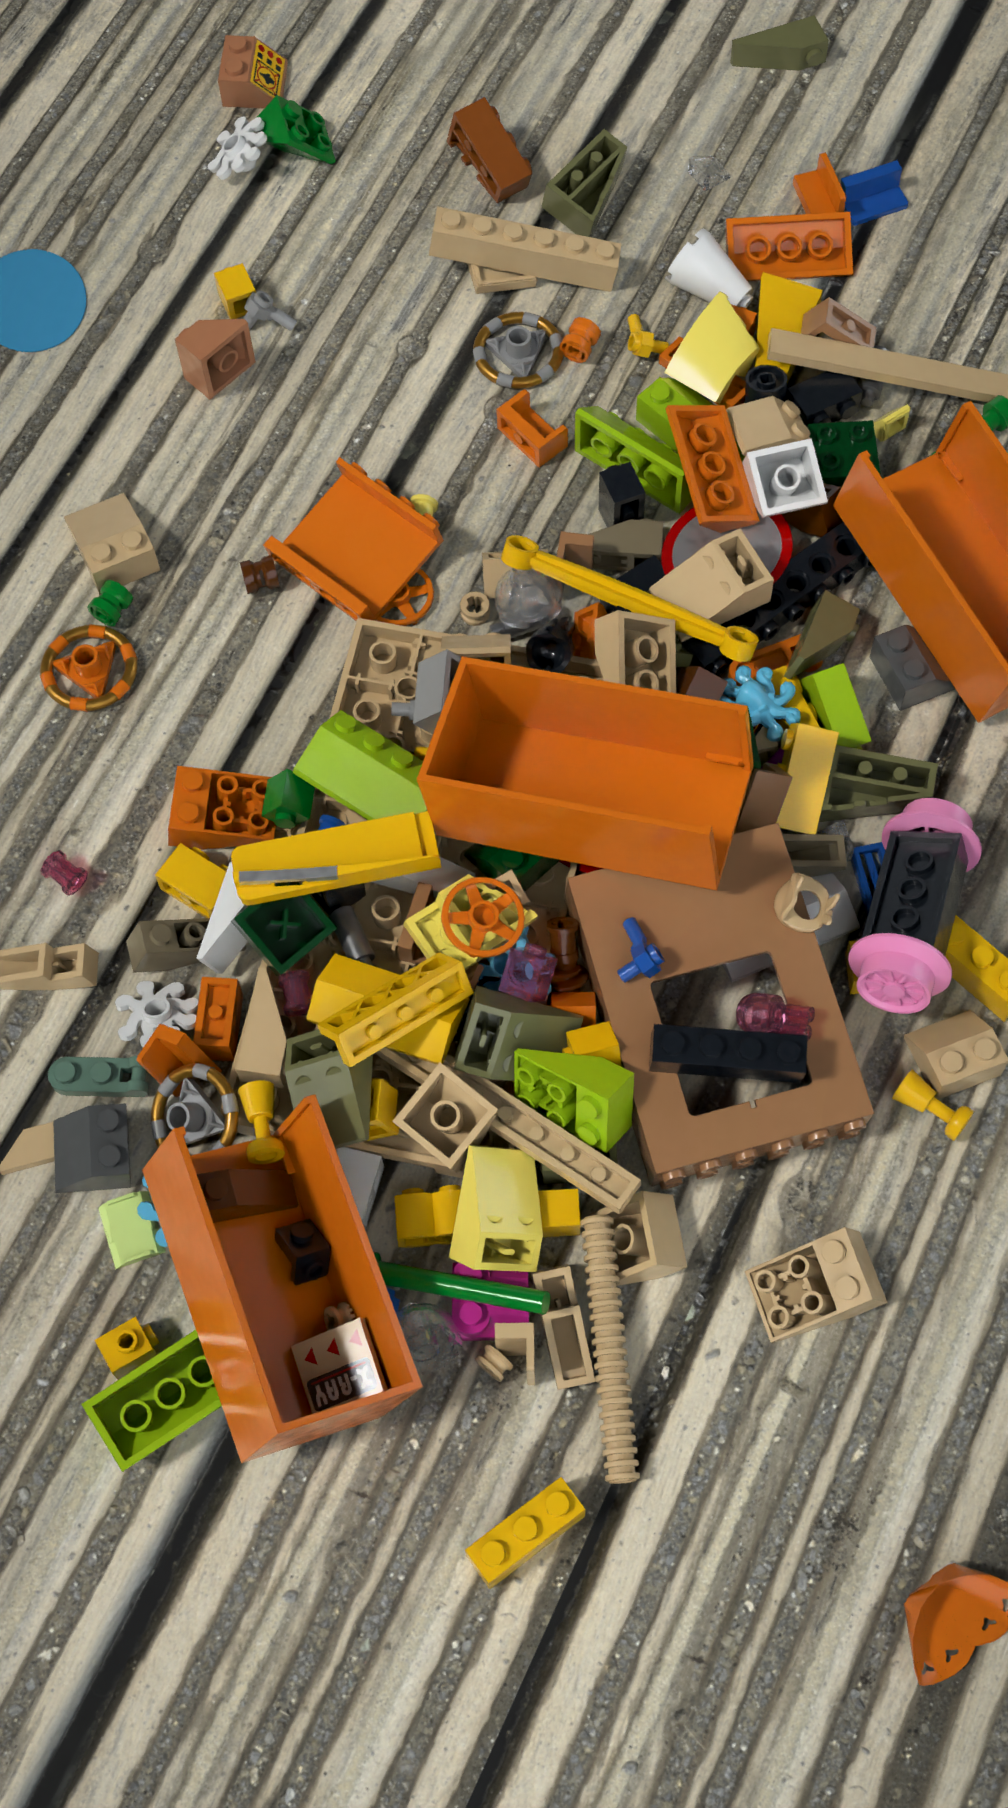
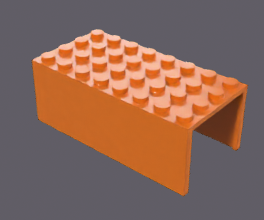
[833,400,1008,723]
[417,656,754,891]
[142,1094,423,1463]

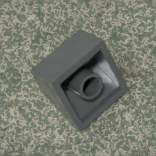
[870,625,955,711]
[53,1103,131,1193]

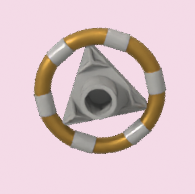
[473,312,564,389]
[151,1063,239,1151]

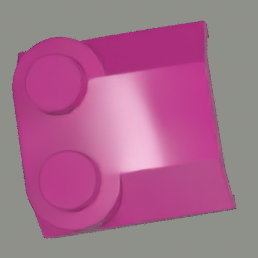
[452,1262,529,1341]

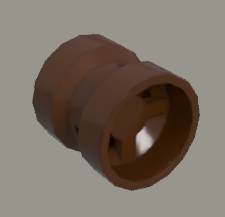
[240,555,280,594]

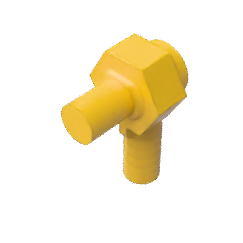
[627,314,669,358]

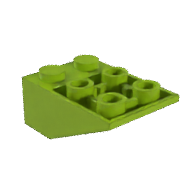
[514,1048,634,1153]

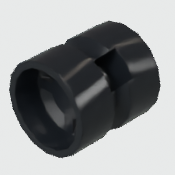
[744,365,788,403]

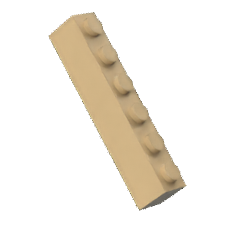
[429,206,621,292]

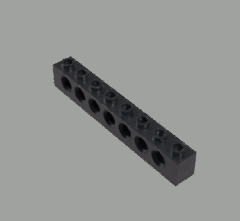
[679,522,872,677]

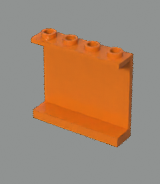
[263,457,444,622]

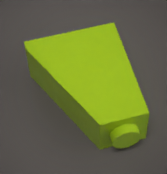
[799,663,872,750]

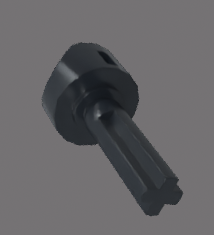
[526,617,575,673]

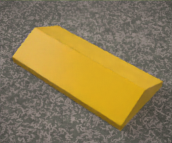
[306,954,470,1065]

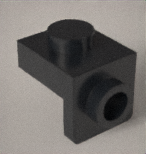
[275,1218,331,1285]

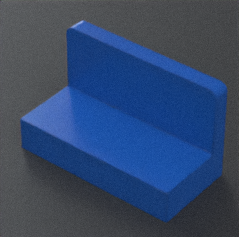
[840,160,908,226]

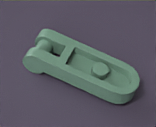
[48,1056,149,1097]

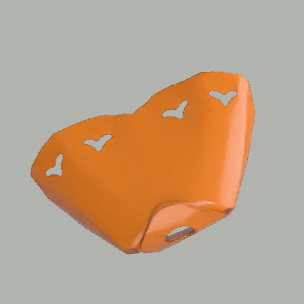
[904,1563,1008,1686]

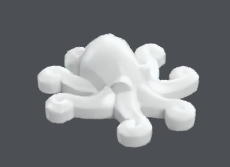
[208,117,267,180]
[115,981,199,1047]

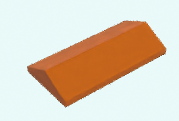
[726,212,853,282]
[665,405,760,533]

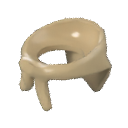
[774,873,840,933]

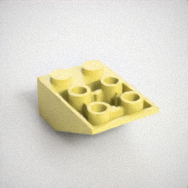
[449,1145,543,1272]

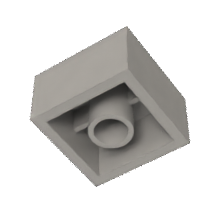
[391,649,461,734]

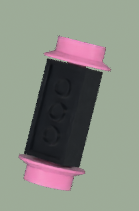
[848,798,982,1014]

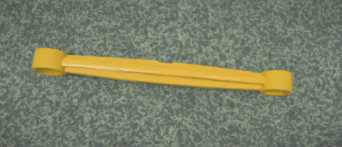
[501,535,759,662]

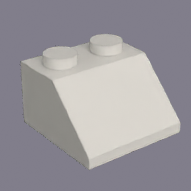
[742,438,828,518]

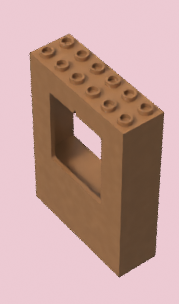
[565,823,874,1190]

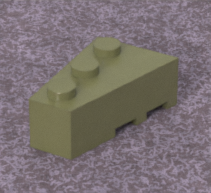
[542,129,627,237]
[819,745,938,822]

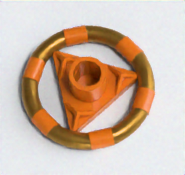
[40,624,137,712]

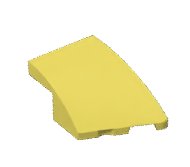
[664,291,760,404]
[403,874,538,970]

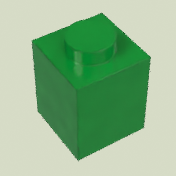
[261,769,315,829]

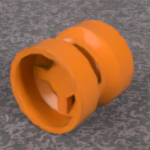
[560,317,601,363]

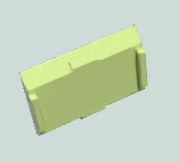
[98,1191,166,1270]

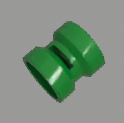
[87,580,133,627]

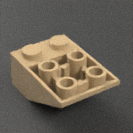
[649,528,774,642]
[745,1227,888,1343]

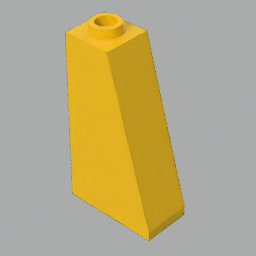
[754,272,823,385]

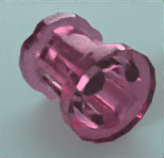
[40,850,88,896]
[278,970,311,1017]

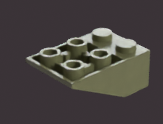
[454,986,584,1081]
[285,1029,373,1149]

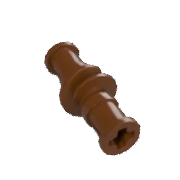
[541,917,588,992]

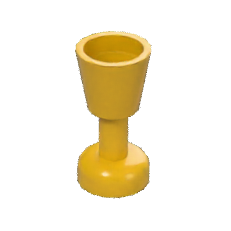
[892,1069,975,1141]
[238,1080,285,1164]

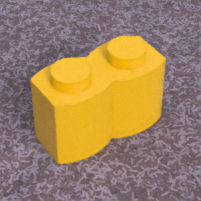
[394,1185,461,1248]

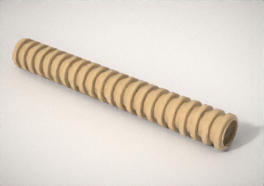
[580,1215,640,1484]

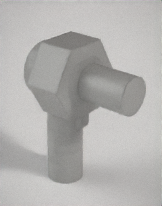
[243,290,297,331]

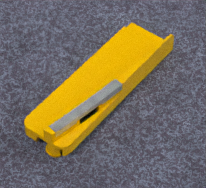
[231,811,441,906]

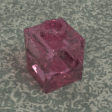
[498,943,558,1002]

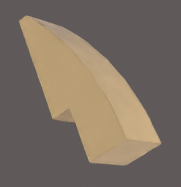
[0,943,99,991]
[531,1264,596,1390]

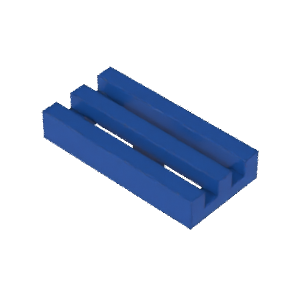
[848,842,886,916]

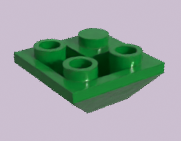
[256,95,336,165]

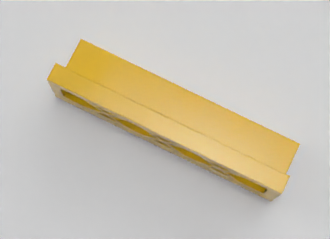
[317,952,473,1067]

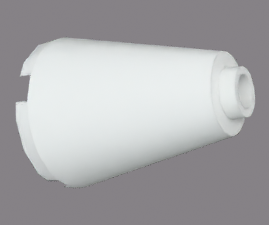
[665,228,754,308]

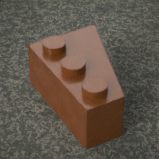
[446,97,532,203]

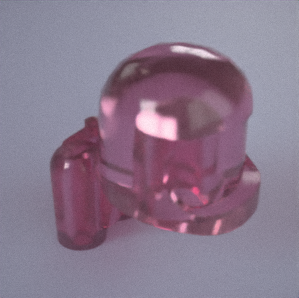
[736,993,815,1041]

